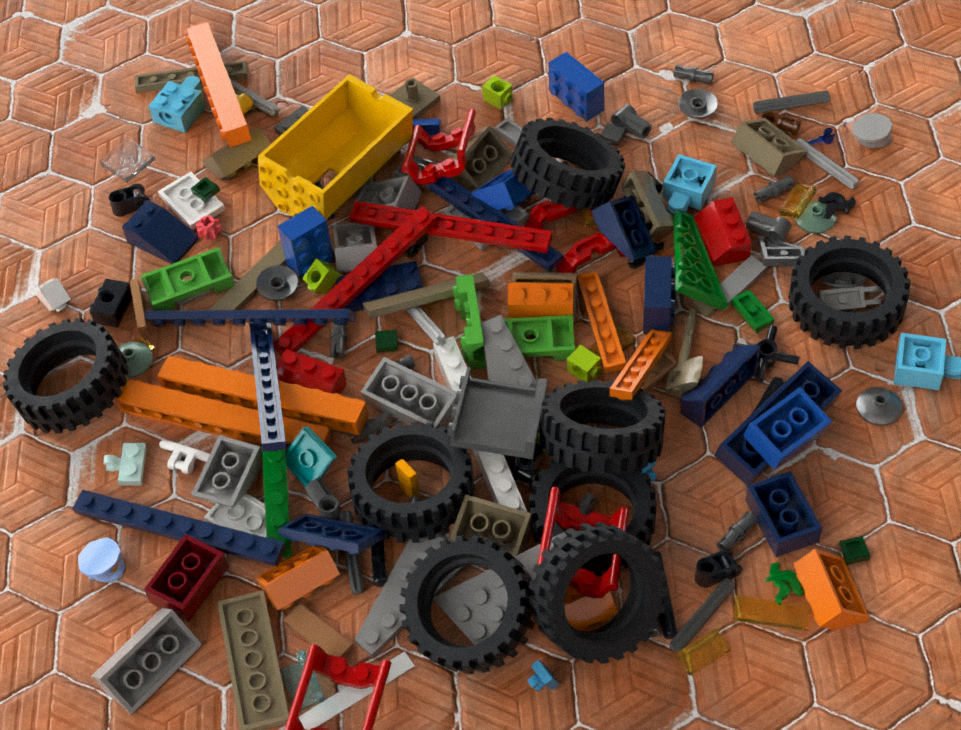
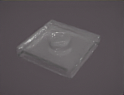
[99,138,156,183]

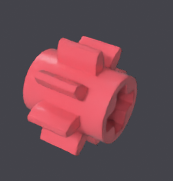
[195,215,222,241]

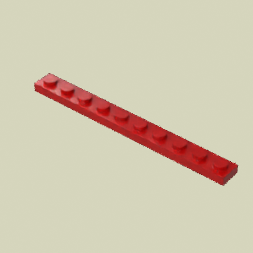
[349,201,553,253]
[273,206,438,356]

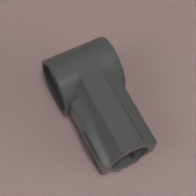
[611,104,652,139]
[746,211,792,244]
[305,478,341,520]

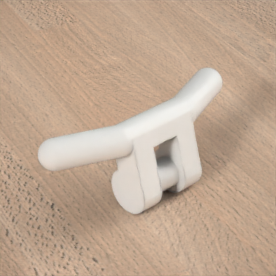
[159,440,210,475]

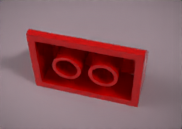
[694,197,752,267]
[276,349,347,395]

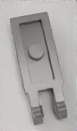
[818,286,882,311]

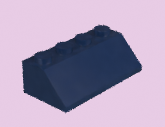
[680,344,760,428]

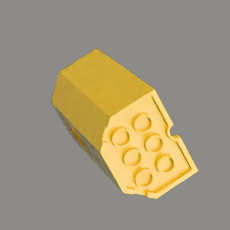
[258,74,413,220]

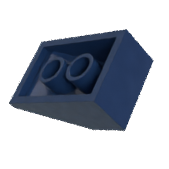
[591,195,658,261]
[122,200,200,264]

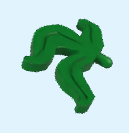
[765,562,804,605]

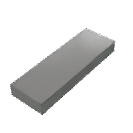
[720,255,768,308]

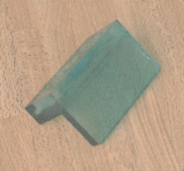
[281,650,324,711]

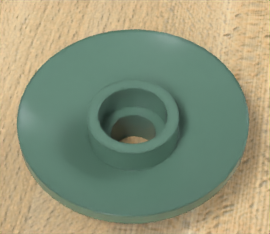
[794,201,836,234]
[119,342,153,378]

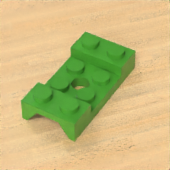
[140,247,235,311]
[453,274,486,370]
[486,315,575,361]

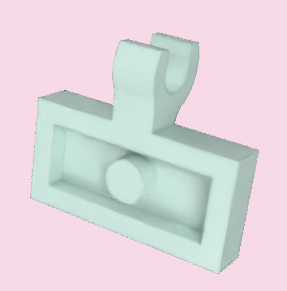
[103,443,147,486]

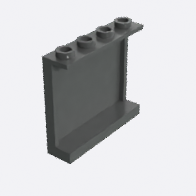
[447,367,547,459]

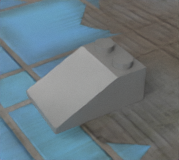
[349,175,422,215]
[332,223,377,273]
[191,435,263,509]

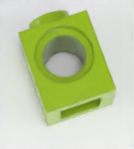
[482,75,513,109]
[302,258,341,294]
[567,345,602,382]

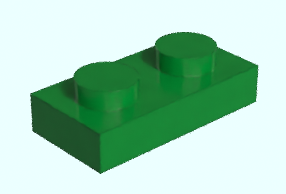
[731,290,774,333]

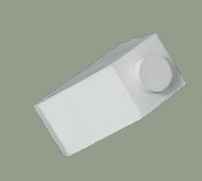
[32,278,71,312]

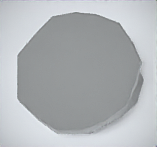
[853,113,893,148]

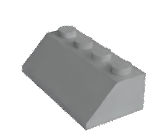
[360,357,457,429]
[91,608,202,715]

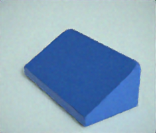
[413,119,441,135]

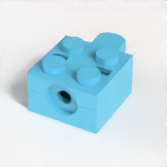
[148,76,206,133]
[663,154,717,215]
[893,333,961,390]

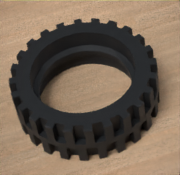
[510,118,625,210]
[788,236,911,349]
[3,318,128,433]
[539,380,666,474]
[347,421,475,543]
[529,459,657,576]
[528,522,667,664]
[399,536,536,674]

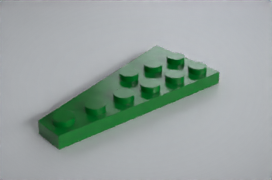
[673,210,728,310]

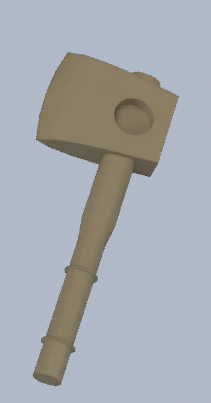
[665,309,703,397]

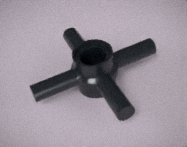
[733,326,800,382]

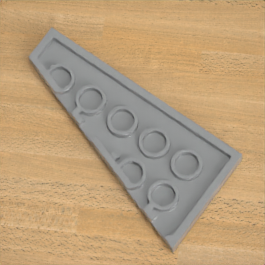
[355,532,470,659]

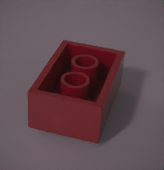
[144,534,229,623]

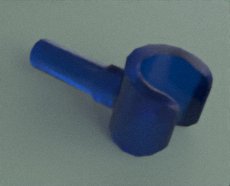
[806,128,836,145]

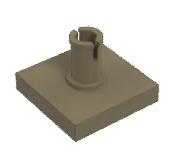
[389,78,440,119]

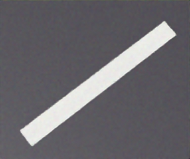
[278,651,414,730]

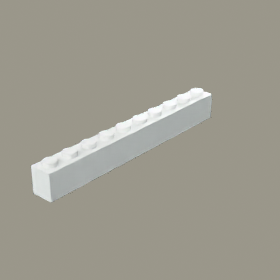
[433,336,527,512]

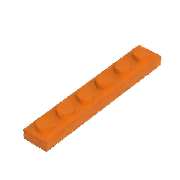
[577,271,626,373]
[610,329,672,400]

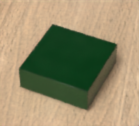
[191,177,220,202]
[375,330,398,353]
[839,536,870,565]

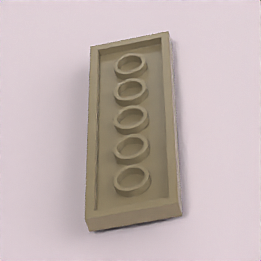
[217,590,289,730]

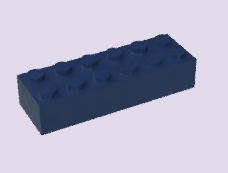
[714,361,842,486]

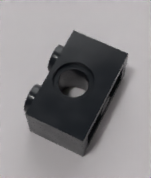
[89,279,132,328]

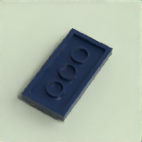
[336,261,423,312]
[279,514,384,555]

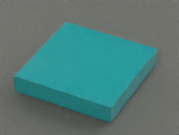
[286,426,338,487]

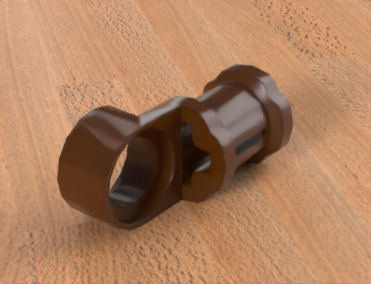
[761,112,802,136]

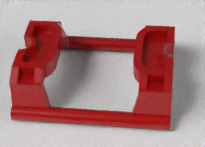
[401,109,476,185]
[525,200,625,273]
[537,487,629,599]
[284,644,392,730]

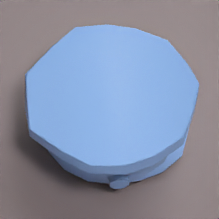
[78,537,125,582]

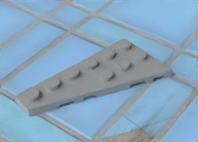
[481,315,540,433]
[433,532,567,645]

